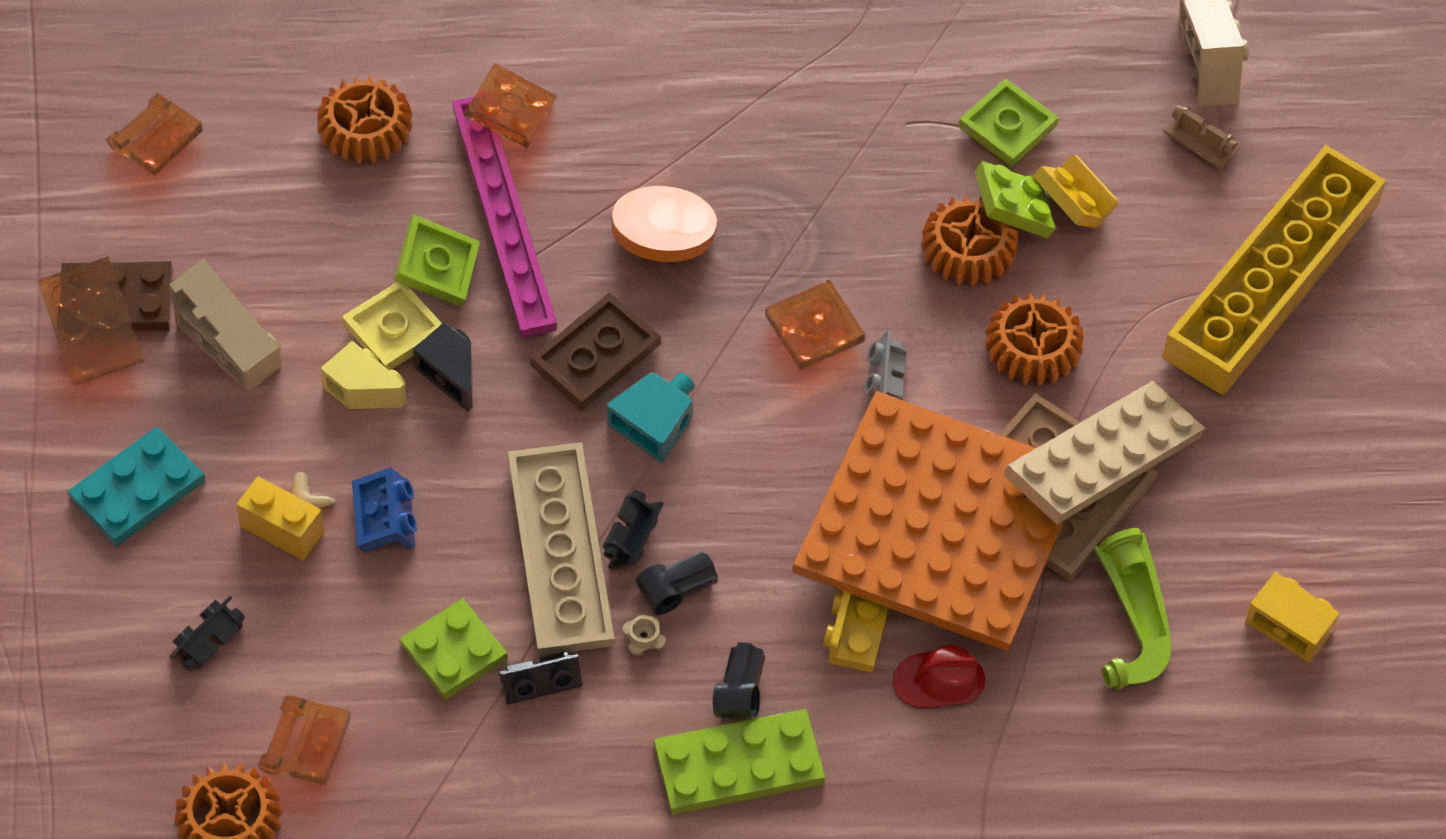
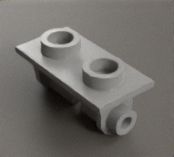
[864,331,907,410]

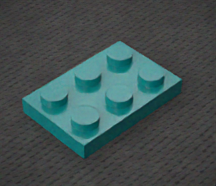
[67,426,206,547]

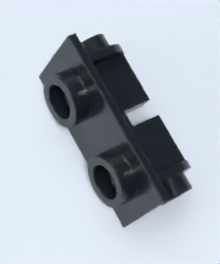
[603,490,664,569]
[169,596,245,672]
[499,650,583,705]

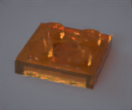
[464,63,557,149]
[765,279,865,370]

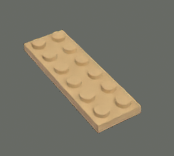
[1003,381,1205,524]
[507,442,615,656]

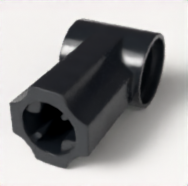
[635,551,718,615]
[712,643,766,719]

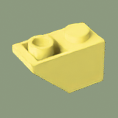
[320,341,407,409]

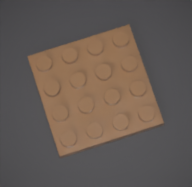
[999,393,1158,582]

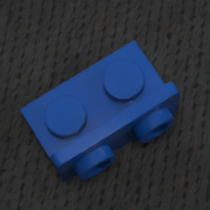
[352,467,417,552]

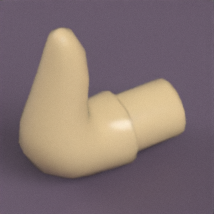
[291,472,336,509]

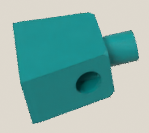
[607,372,695,463]

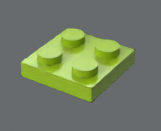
[958,78,1059,167]
[975,161,1055,239]
[393,215,480,307]
[399,598,508,701]

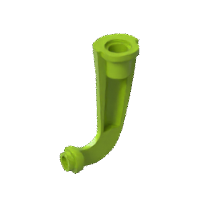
[1094,528,1171,691]

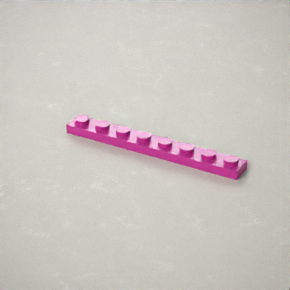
[452,94,557,339]

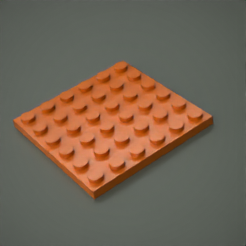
[792,391,1065,652]

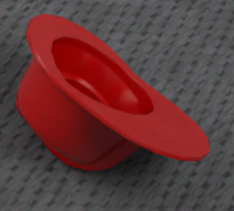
[892,644,986,708]

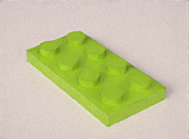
[654,709,825,815]

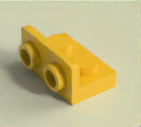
[1033,155,1119,228]
[823,590,889,673]

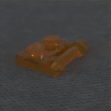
[107,93,203,176]
[258,695,351,786]

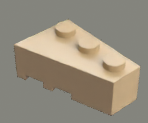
[1178,0,1249,107]
[169,259,282,393]

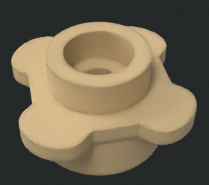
[622,615,666,655]

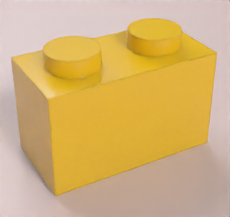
[236,476,325,561]
[1245,572,1340,663]

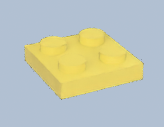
[342,282,442,371]

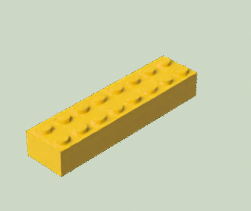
[1162,145,1386,396]

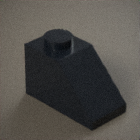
[413,322,473,412]

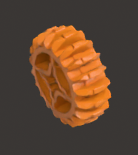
[316,75,413,166]
[921,194,1019,288]
[985,292,1084,387]
[174,761,283,839]

